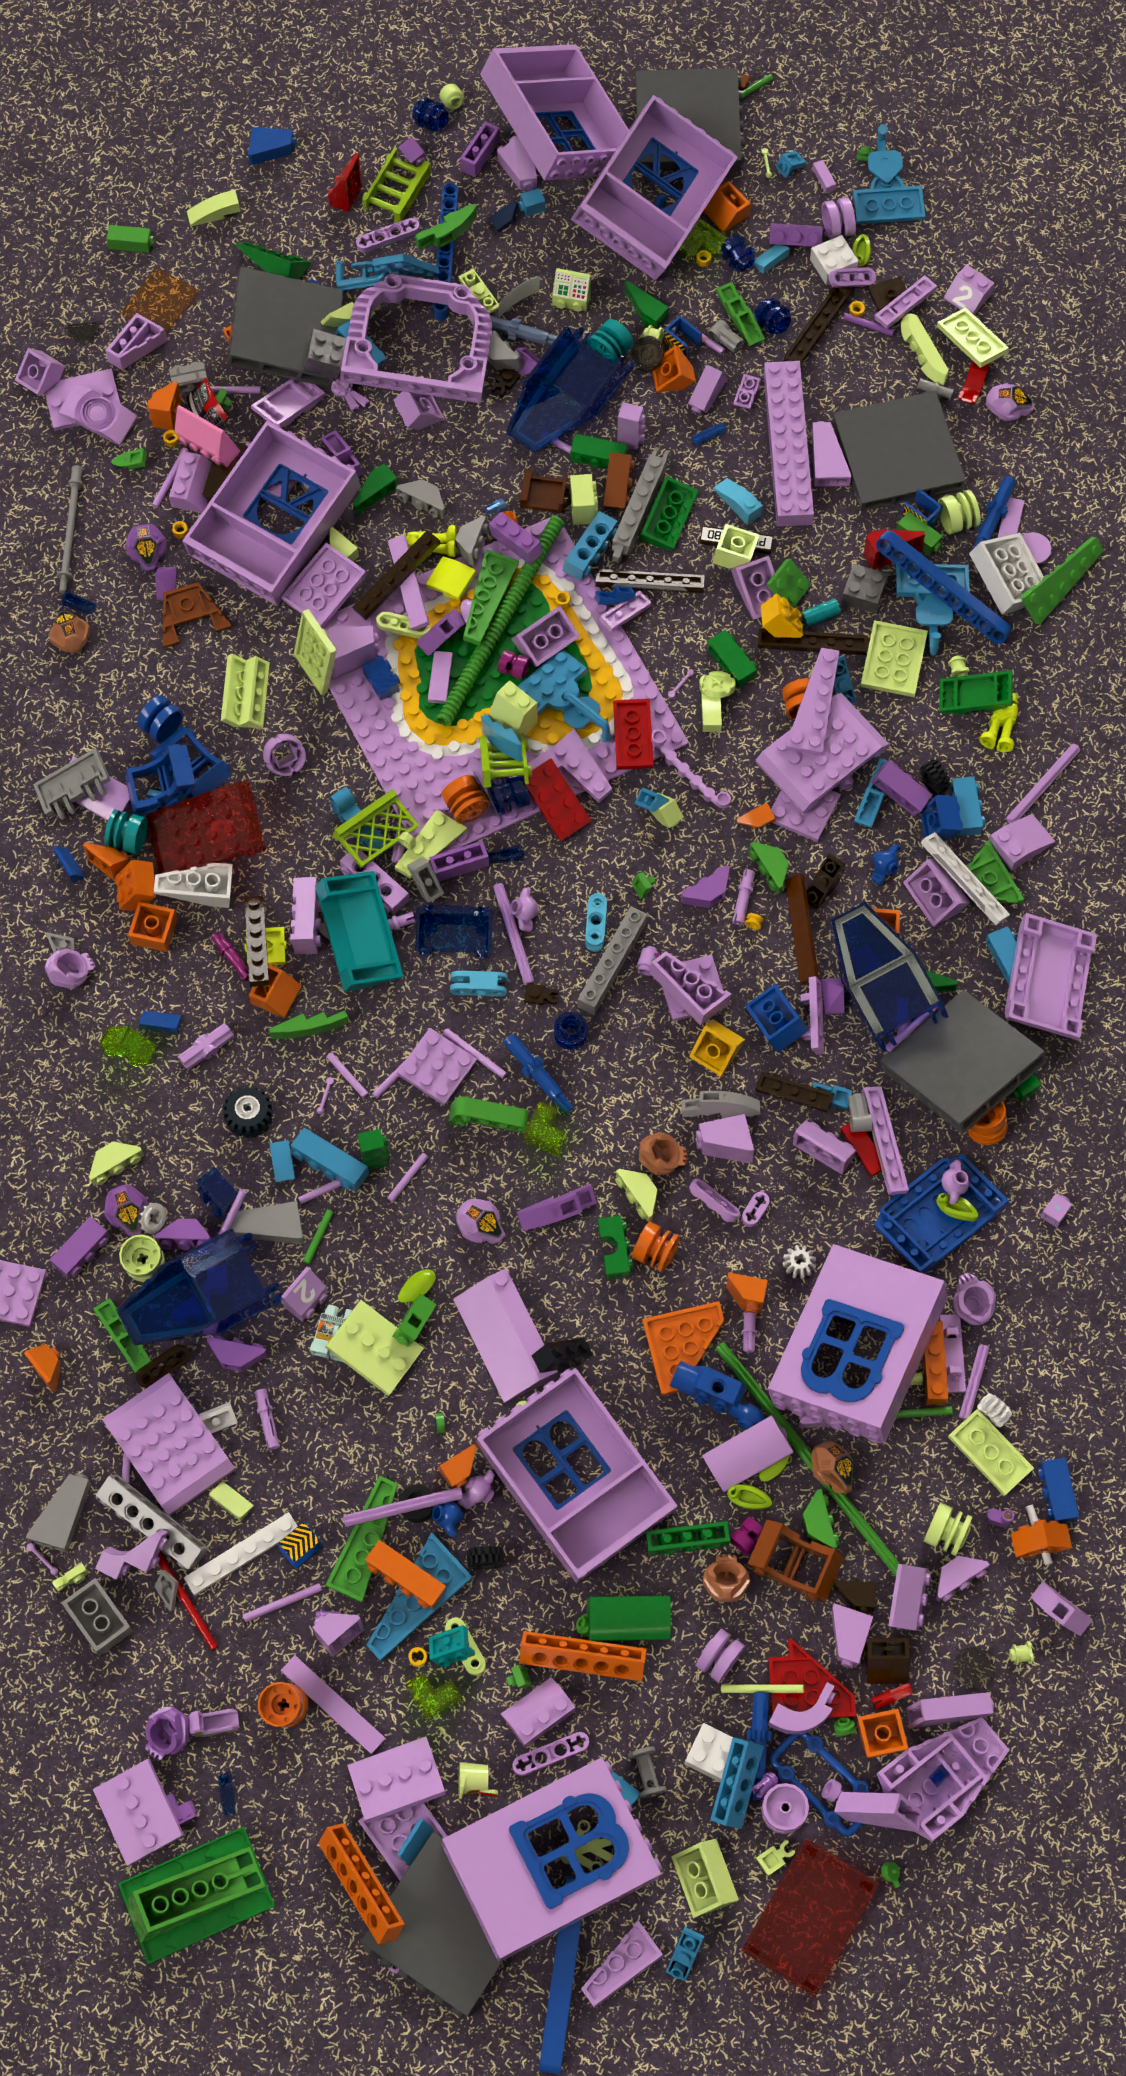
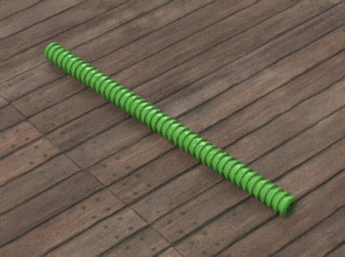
[436,516,565,726]

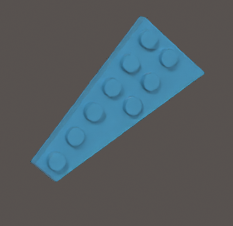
[367,1532,473,1662]

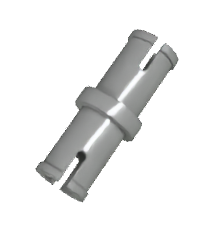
[917,378,954,400]

